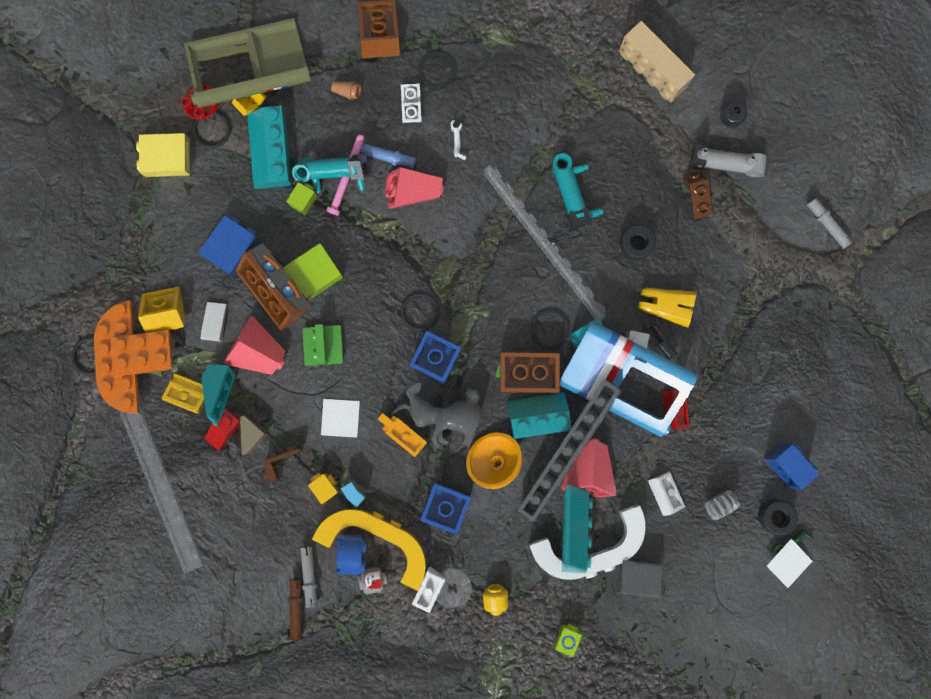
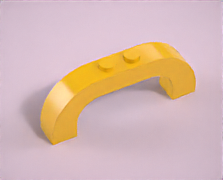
[312,508,426,591]

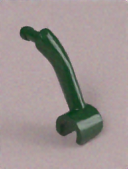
[772,530,814,552]

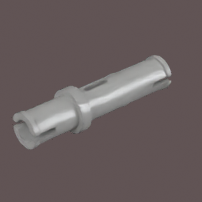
[807,197,853,249]
[300,547,318,608]

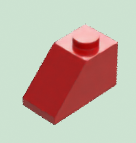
[204,408,241,451]

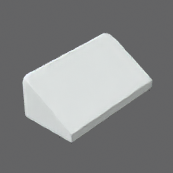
[648,471,685,516]
[412,567,446,613]

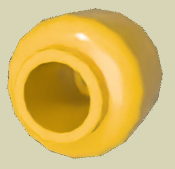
[483,584,509,616]

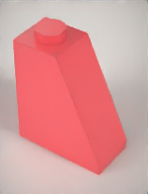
[385,168,444,209]
[224,316,286,375]
[561,438,616,497]

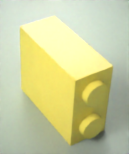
[136,133,190,177]

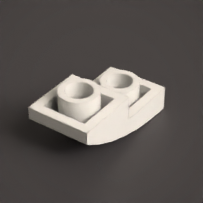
[401,84,421,123]

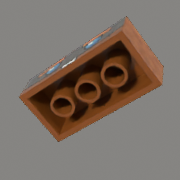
[235,243,309,331]

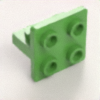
[303,324,343,366]

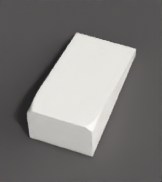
[200,302,227,342]

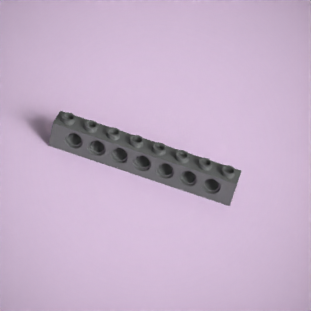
[518,379,623,522]

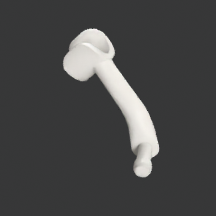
[451,120,467,160]

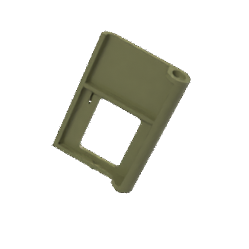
[184,18,311,108]

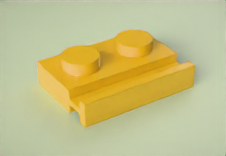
[162,374,204,414]

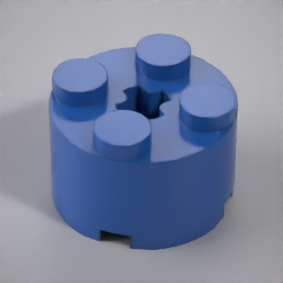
[336,534,366,575]

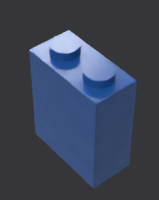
[198,215,259,277]

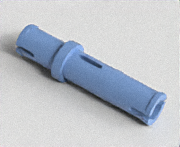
[359,142,416,169]

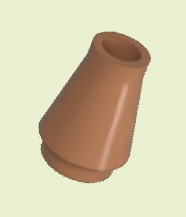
[332,81,361,100]

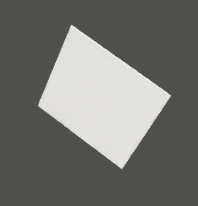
[321,399,360,437]
[767,539,812,588]

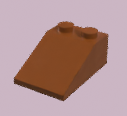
[358,0,400,58]

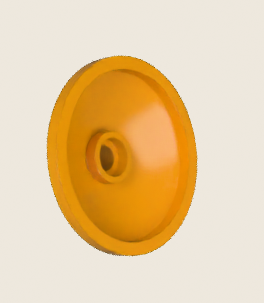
[466,432,523,489]

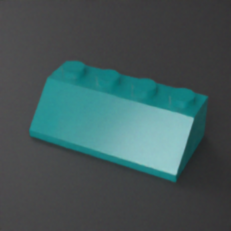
[247,106,292,189]
[562,485,592,574]

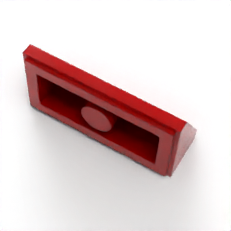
[662,390,690,429]

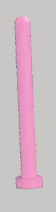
[326,134,364,216]

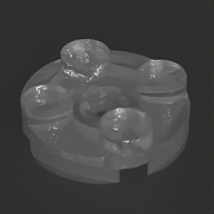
[436,568,472,608]

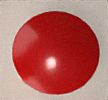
[181,84,219,120]

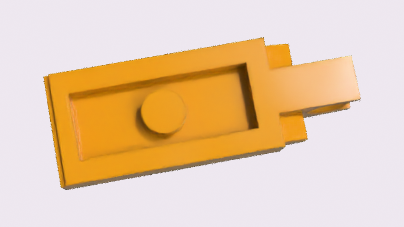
[378,413,427,457]

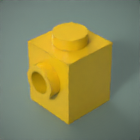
[308,473,340,504]

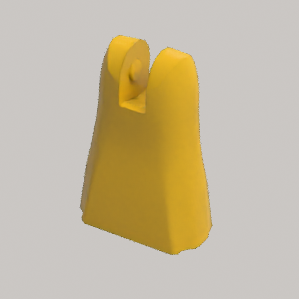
[638,288,696,328]

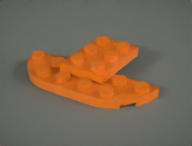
[94,300,173,414]

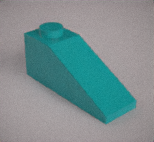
[202,364,236,426]

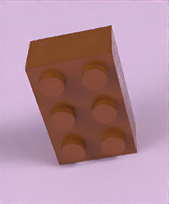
[499,352,560,393]

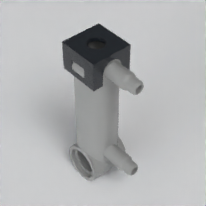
[689,144,767,177]

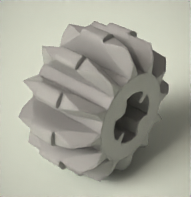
[704,490,740,520]

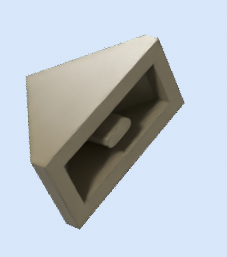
[240,416,268,455]

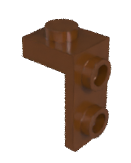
[682,172,712,219]
[262,446,303,483]

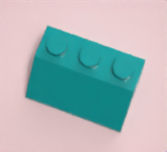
[507,392,572,439]

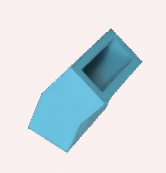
[341,481,366,507]

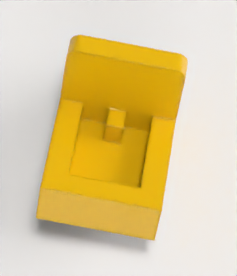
[232,93,265,116]

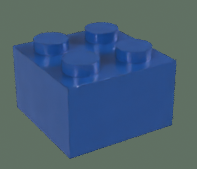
[409,331,462,384]
[764,444,820,490]
[420,482,471,535]

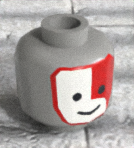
[358,567,387,594]

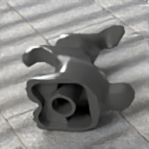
[391,382,483,448]

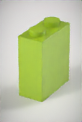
[283,244,343,301]

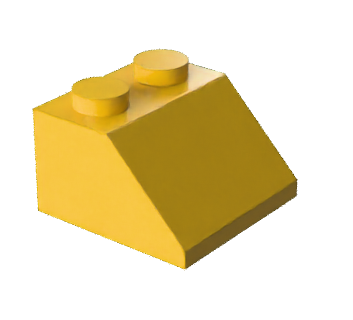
[138,287,185,333]

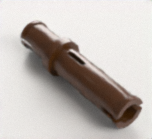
[288,579,303,640]

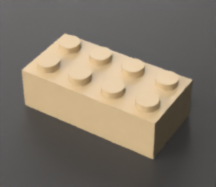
[619,21,695,102]

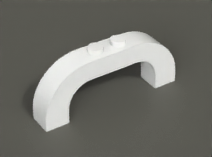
[529,505,645,580]

